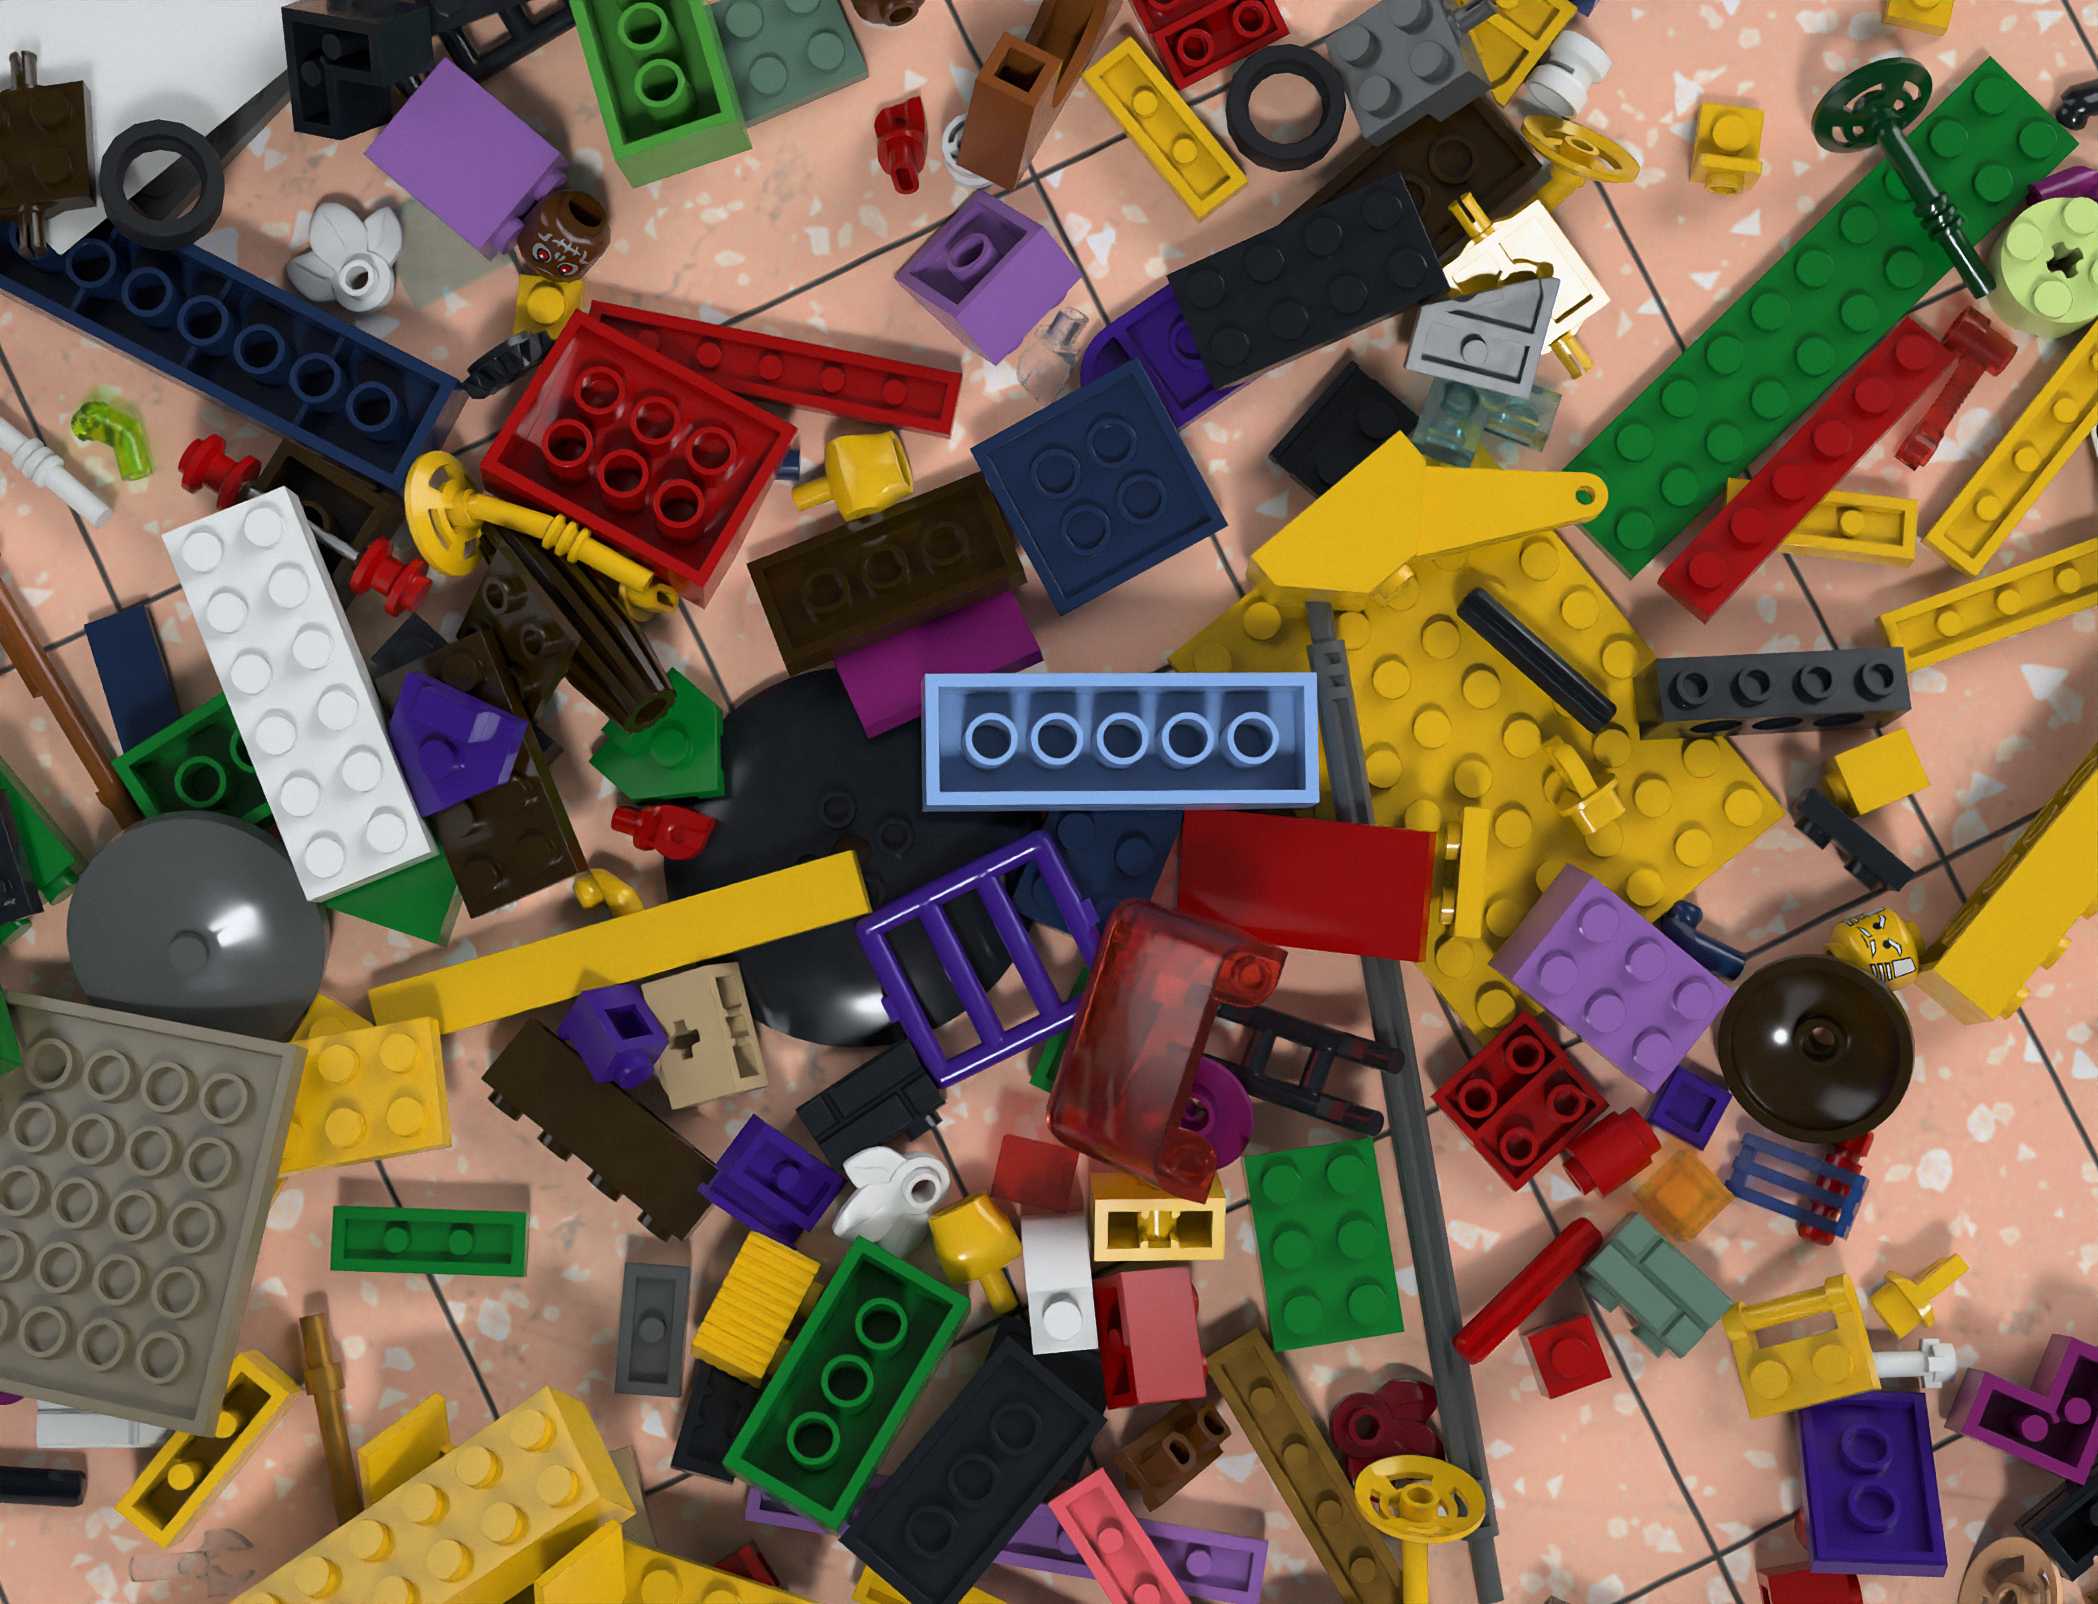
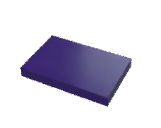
[1793,1391,1948,1577]

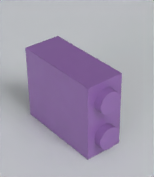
[363,57,571,262]

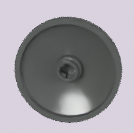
[66,811,330,1041]

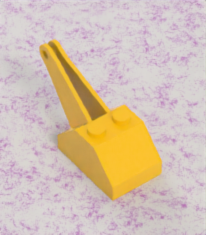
[1245,430,1608,612]

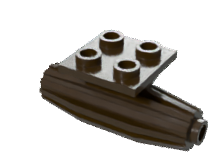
[455,521,677,734]

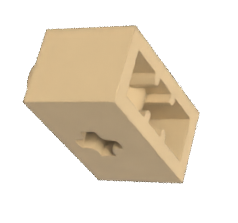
[641,962,769,1110]

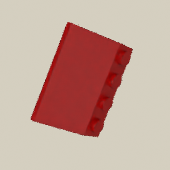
[479,308,798,610]

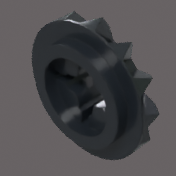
[462,329,554,399]

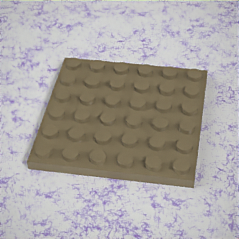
[0,989,308,1438]

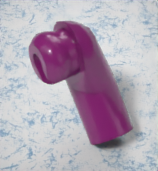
[2025,166,2098,207]

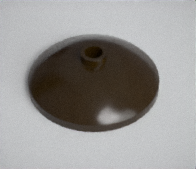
[1718,954,1915,1144]

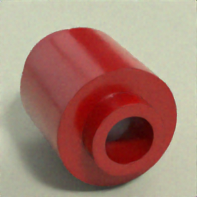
[1562,1107,1662,1199]

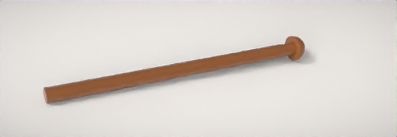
[0,553,145,830]

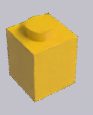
[1821,727,1931,819]

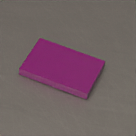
[833,589,1044,739]

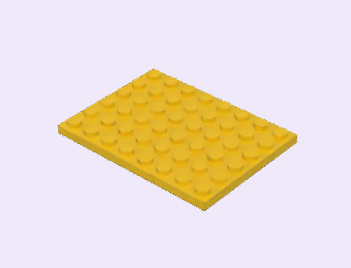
[1167,421,1787,1048]

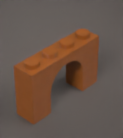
[956,0,1123,192]

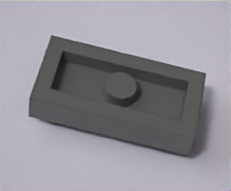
[614,1262,692,1398]

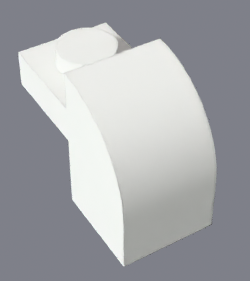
[1021,1209,1098,1355]

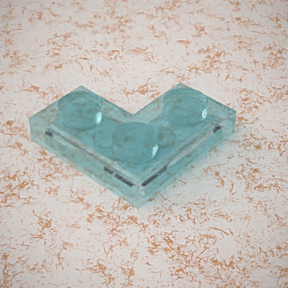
[1410,376,1562,468]

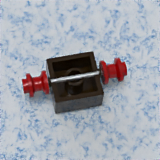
[178,434,433,617]

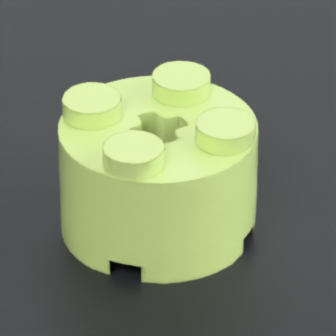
[1985,197,2098,339]

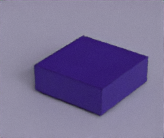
[1644,1065,1733,1151]

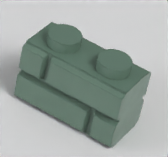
[1579,1211,1734,1359]

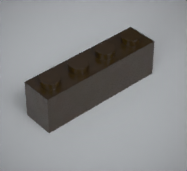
[481,1018,719,1243]

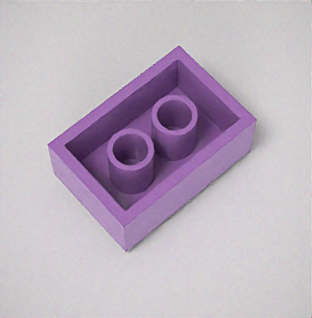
[1488,863,1735,1094]

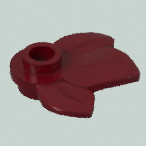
[1329,1378,1446,1503]

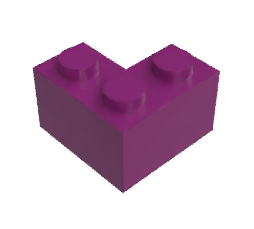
[1944,1333,2098,1485]

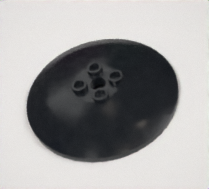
[664,668,1042,1047]

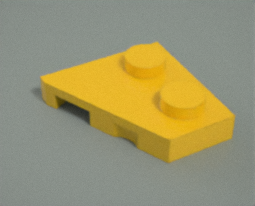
[1455,0,1578,109]

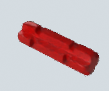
[1797,1131,1874,1246]

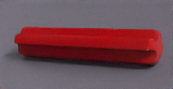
[1451,1217,1603,1365]

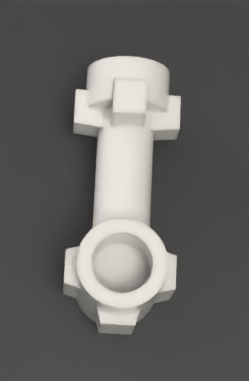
[1872,1338,1957,1388]

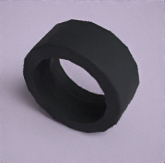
[1225,44,1346,172]
[99,119,225,251]

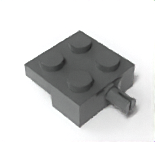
[1324,0,1499,147]

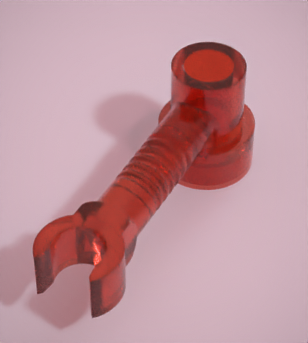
[1894,305,2018,471]

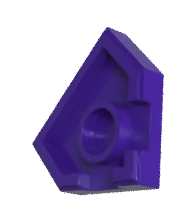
[387,671,529,818]

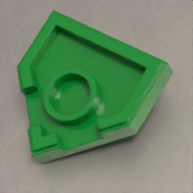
[588,667,724,806]

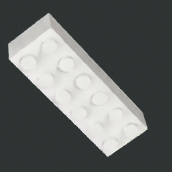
[161,486,441,903]

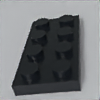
[1166,171,1451,394]
[838,1336,1108,1604]

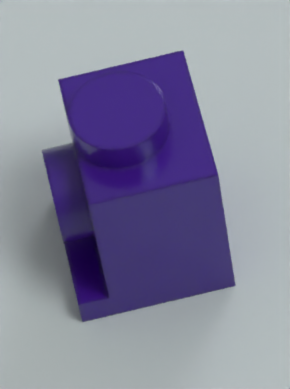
[556,982,670,1089]

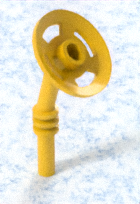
[1440,114,1640,264]
[404,451,654,595]
[1354,1455,1486,1604]

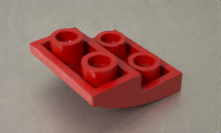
[1128,0,1290,91]
[1430,1009,1610,1193]

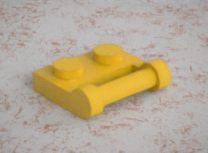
[1721,1273,1882,1420]

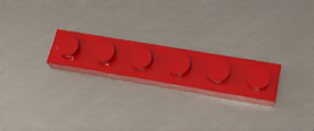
[589,300,963,440]
[1657,316,1956,625]

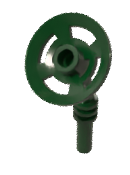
[1811,57,1996,299]

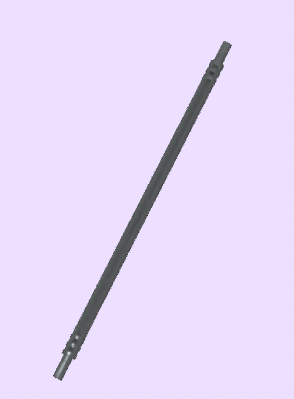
[1305,601,1504,1604]

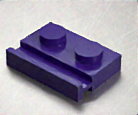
[697,1113,848,1251]

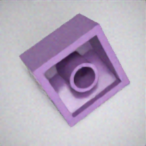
[894,189,1083,366]

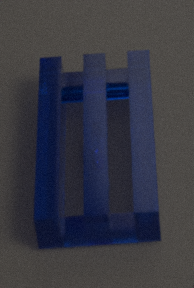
[1722,1132,1870,1241]

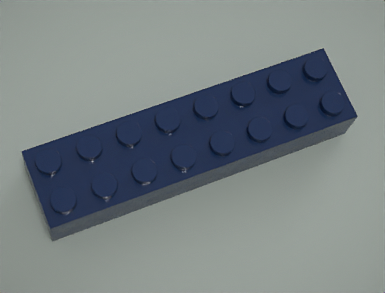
[0,217,469,501]

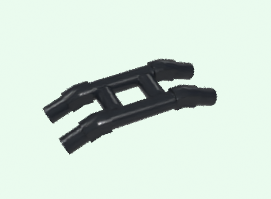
[1169,982,1405,1136]

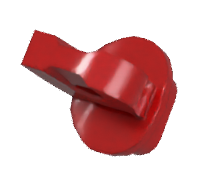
[874,96,929,195]
[611,805,717,860]

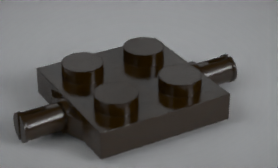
[0,51,97,258]

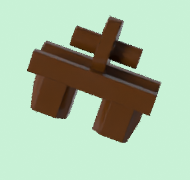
[1112,1400,1231,1512]

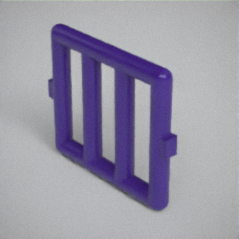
[853,829,1128,1089]

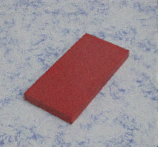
[1174,810,1437,963]

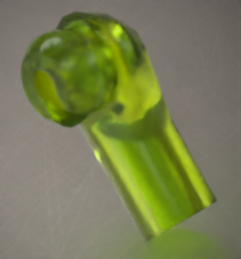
[71,401,153,481]

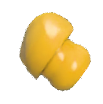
[572,868,645,918]

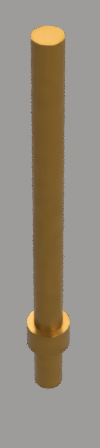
[299,1313,363,1527]

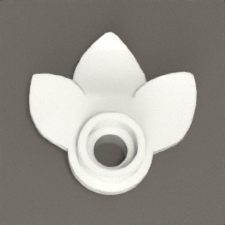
[287,203,404,314]
[831,1146,950,1259]

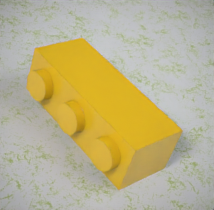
[114,1349,306,1550]

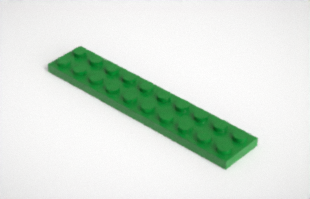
[1561,56,2080,581]

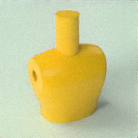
[791,430,914,523]
[927,1190,1023,1315]

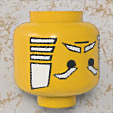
[1823,907,1926,992]

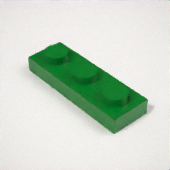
[330,1205,530,1277]

